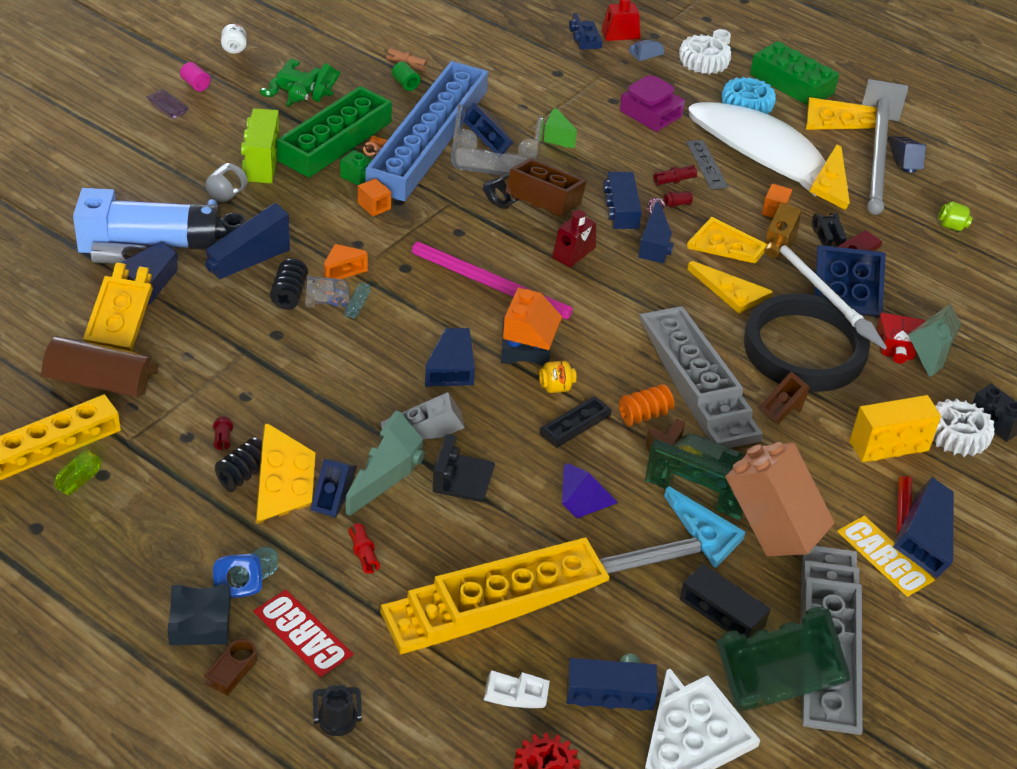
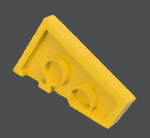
[687,217,768,264]

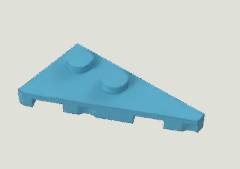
[664,486,746,568]

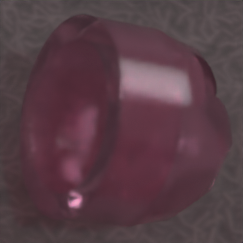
[647,197,665,213]

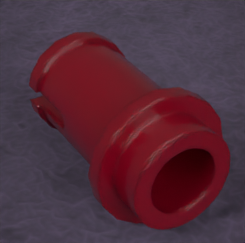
[664,191,693,208]
[213,416,233,450]

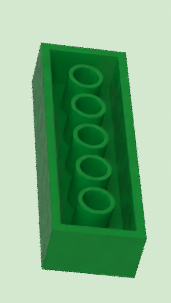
[276,86,392,178]

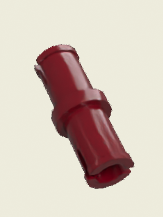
[653,164,697,186]

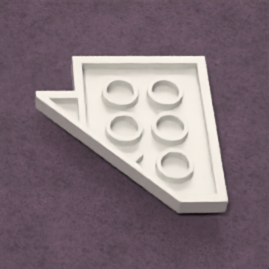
[645,669,760,769]

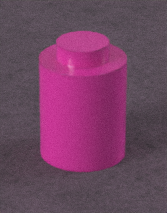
[180,62,211,92]

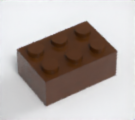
[505,158,587,216]

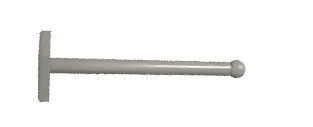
[861,79,908,215]

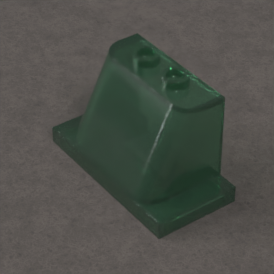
[645,433,745,520]

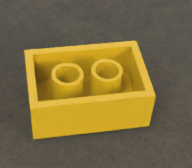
[849,395,941,462]

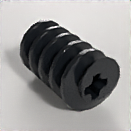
[270,258,308,310]
[215,437,262,492]

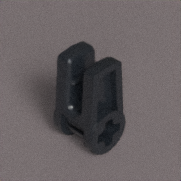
[812,212,847,246]

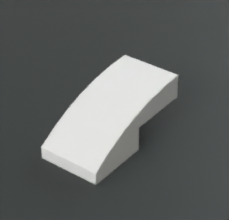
[484,670,550,708]

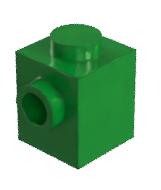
[340,150,373,186]

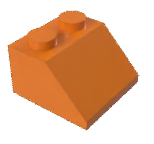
[503,287,562,350]

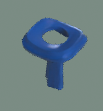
[213,554,262,598]

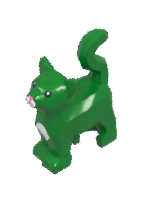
[259,58,321,107]

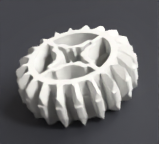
[679,34,731,75]
[933,398,995,457]

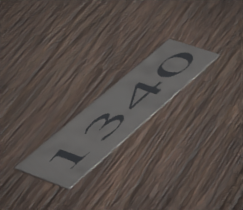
[686,140,729,189]

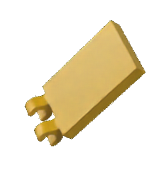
[83,262,153,351]

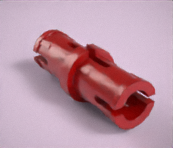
[348,523,380,574]

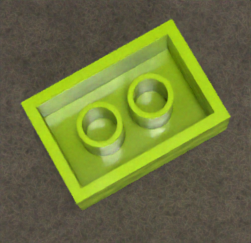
[241,109,280,183]

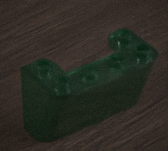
[716,607,851,711]

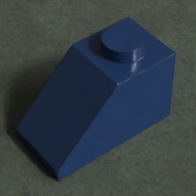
[310,459,357,517]

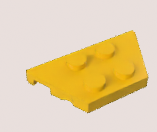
[255,424,316,524]

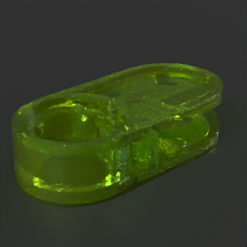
[54,450,101,495]

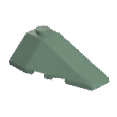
[908,304,961,377]
[346,410,425,516]

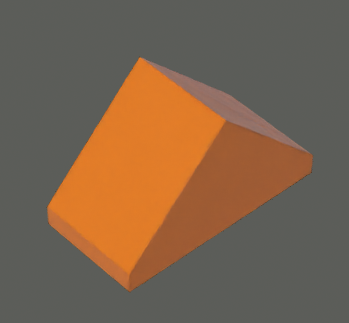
[324,244,368,284]

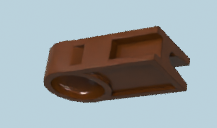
[204,639,257,696]

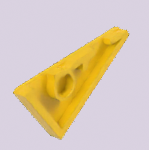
[809,145,850,210]
[687,261,773,314]

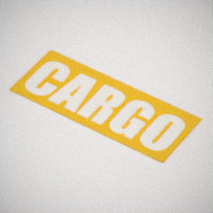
[837,515,936,597]

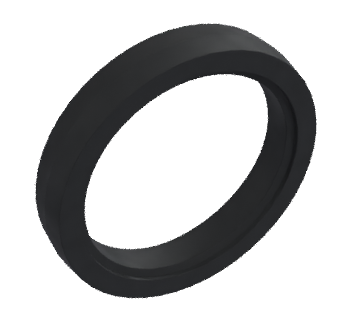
[744,294,870,392]

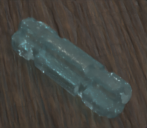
[345,282,371,318]

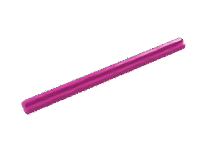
[412,242,573,320]

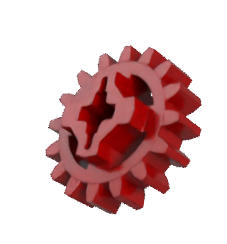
[513,733,580,769]

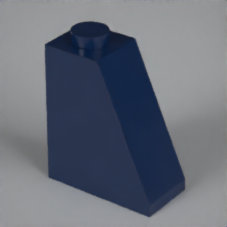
[121,241,178,306]
[425,328,475,387]

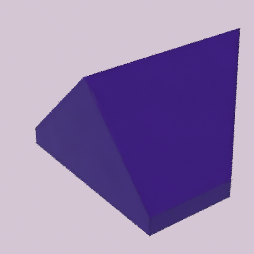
[562,463,618,518]

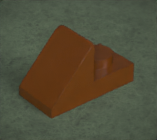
[758,371,810,425]
[646,419,685,472]

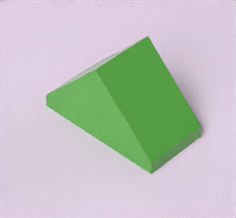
[544,108,577,148]

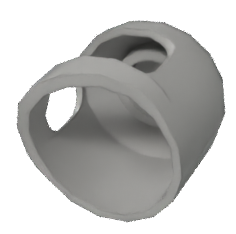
[205,163,248,202]

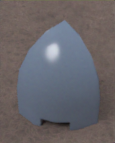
[629,39,664,61]

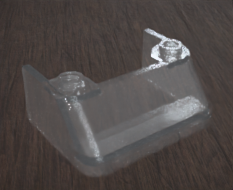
[451,104,544,176]

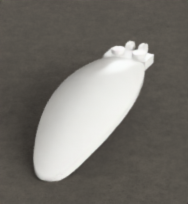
[688,102,848,197]

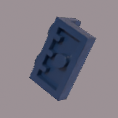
[569,13,603,50]

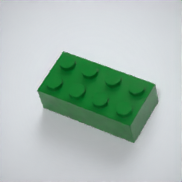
[750,41,839,106]

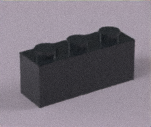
[680,564,770,645]

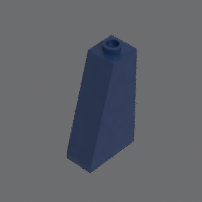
[205,203,290,279]
[893,477,954,578]

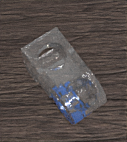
[305,276,350,308]

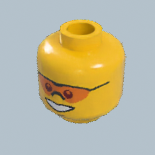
[539,361,576,393]

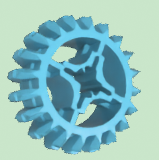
[721,76,776,114]

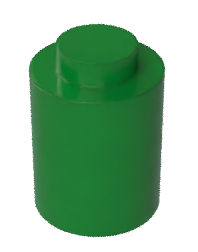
[391,62,421,91]

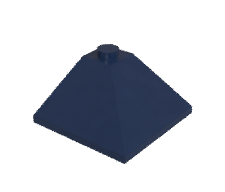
[814,245,886,317]

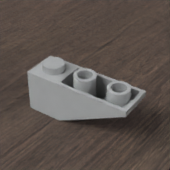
[381,392,465,439]

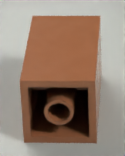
[725,442,835,556]

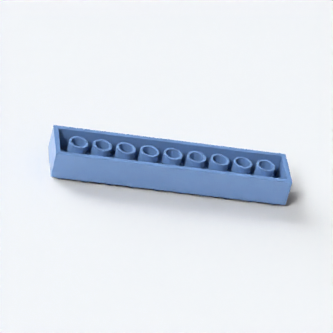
[365,61,488,201]

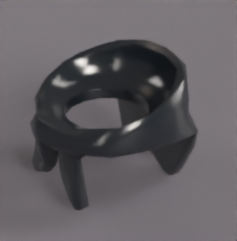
[483,175,520,209]

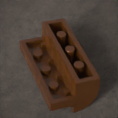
[41,336,159,397]

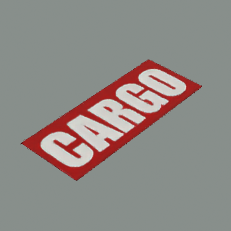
[253,590,354,678]

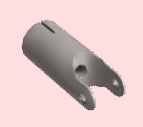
[91,242,146,264]

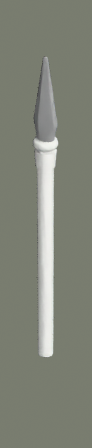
[780,245,887,349]

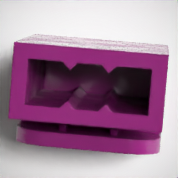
[620,76,685,132]

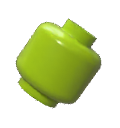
[938,201,972,232]

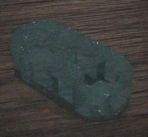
[230,547,278,588]

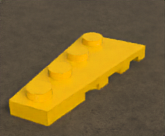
[806,97,877,130]

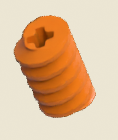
[619,384,675,427]

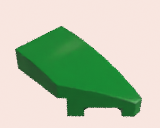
[312,63,341,102]

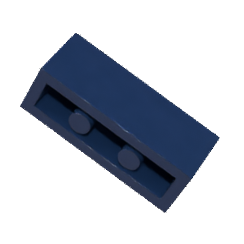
[603,172,642,229]
[567,658,657,711]

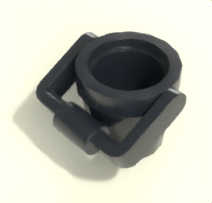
[313,685,362,736]

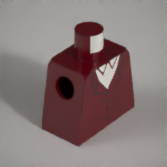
[553,210,596,267]

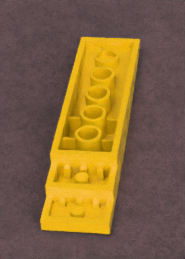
[380,537,609,655]

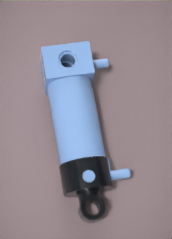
[73,188,245,253]

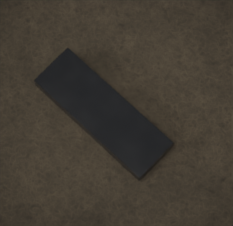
[540,396,612,448]

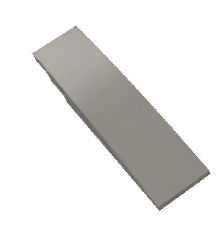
[639,306,763,451]
[801,546,863,735]

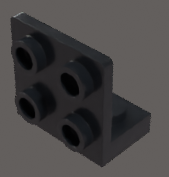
[432,434,495,502]

